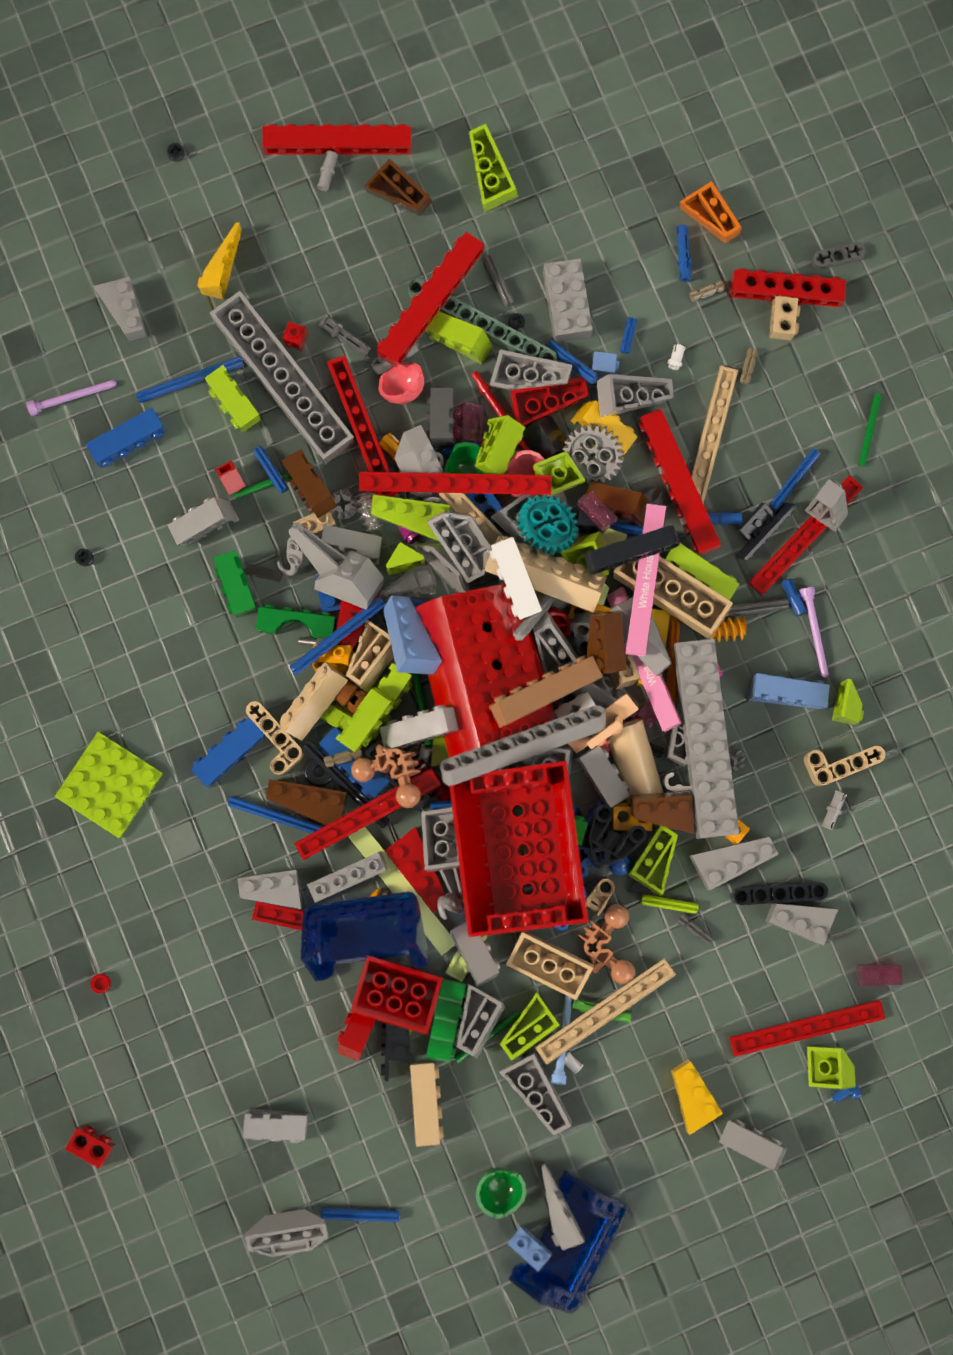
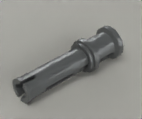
[319,314,373,357]

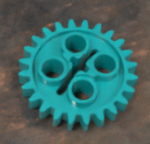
[517,495,579,555]

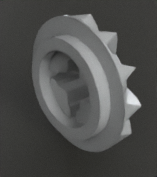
[330,489,358,520]

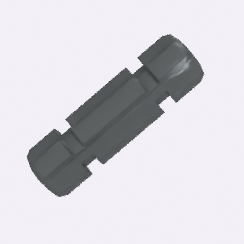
[677,914,713,944]

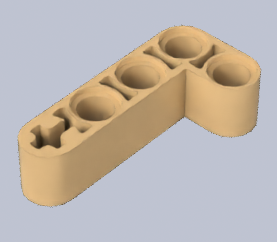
[246,701,304,776]
[804,746,886,786]

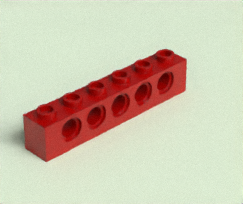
[730,268,846,308]

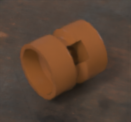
[335,680,368,714]

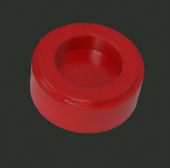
[90,973,111,994]

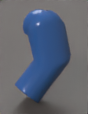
[831,1085,862,1103]

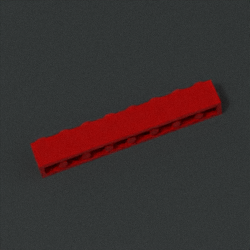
[262,124,411,155]
[377,231,484,368]
[327,355,399,498]
[638,409,721,556]

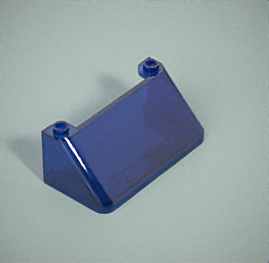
[301,892,429,981]
[508,1171,628,1313]

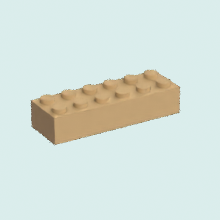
[484,536,606,613]
[613,556,733,639]

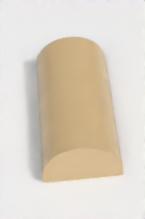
[607,718,664,804]
[506,930,594,1000]

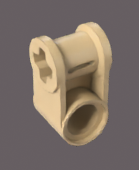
[586,878,615,916]

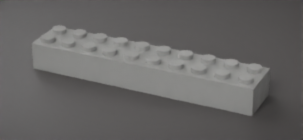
[210,291,355,465]
[673,639,739,839]

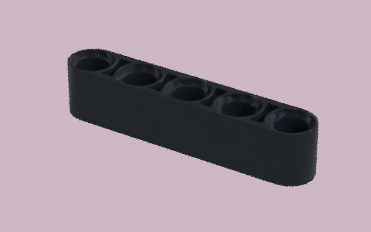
[584,525,680,574]
[730,882,829,905]

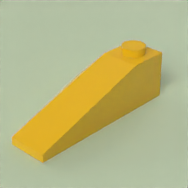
[198,222,242,300]

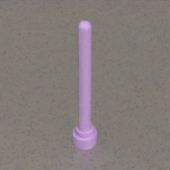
[26,380,116,416]
[799,587,829,678]

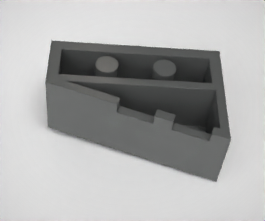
[426,388,453,448]

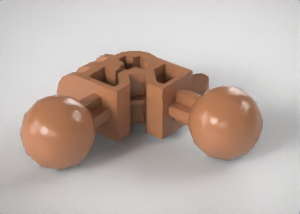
[351,745,421,808]
[578,904,636,985]

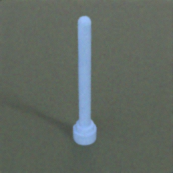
[550,995,573,1085]

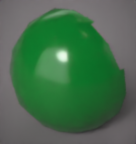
[443,442,486,474]
[476,1168,526,1218]

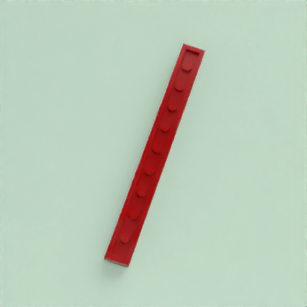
[359,471,552,495]

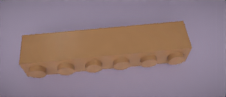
[489,656,603,727]

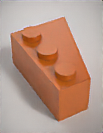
[680,181,741,244]

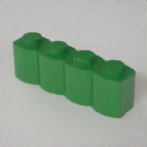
[426,978,468,1062]

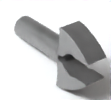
[298,637,324,646]

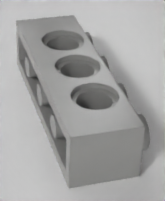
[307,851,389,902]

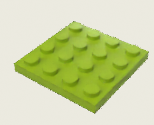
[54,732,163,838]

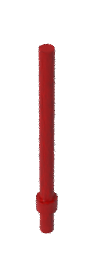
[471,371,530,450]

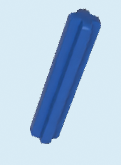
[253,446,288,494]

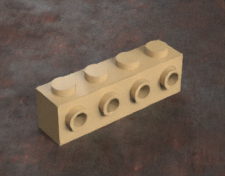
[278,662,348,741]
[410,1061,444,1147]

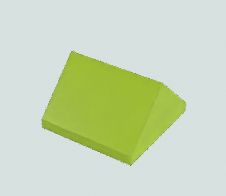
[533,451,585,496]
[386,542,425,576]

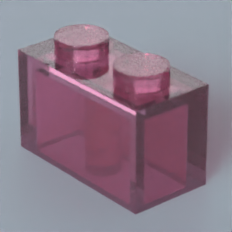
[857,964,903,986]

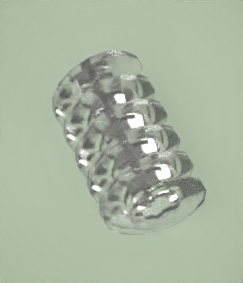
[353,492,386,534]

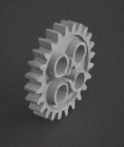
[563,423,625,484]

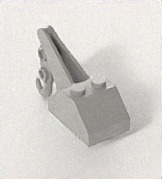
[277,522,384,610]
[421,807,465,920]

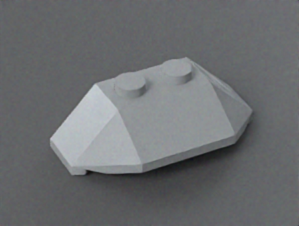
[395,425,444,499]
[427,512,491,583]
[411,543,469,593]
[245,1209,328,1257]

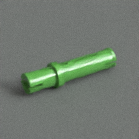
[572,999,632,1024]

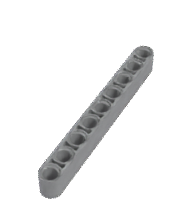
[440,705,606,785]

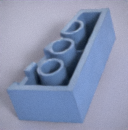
[383,595,442,674]
[748,673,830,710]

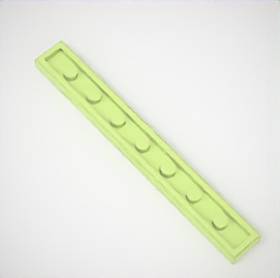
[348,827,455,955]

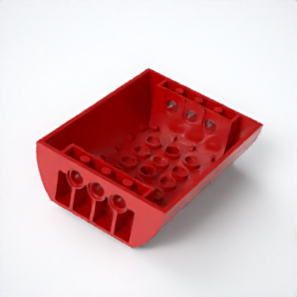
[415,583,557,758]
[449,761,588,938]

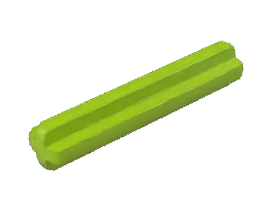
[641,894,699,914]

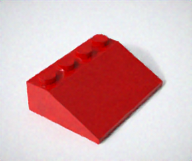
[350,955,443,1035]

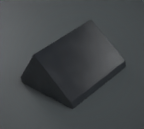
[522,416,567,460]

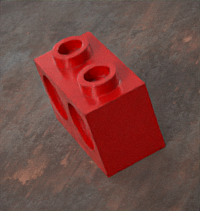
[65,1125,115,1169]

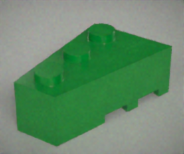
[213,550,258,618]

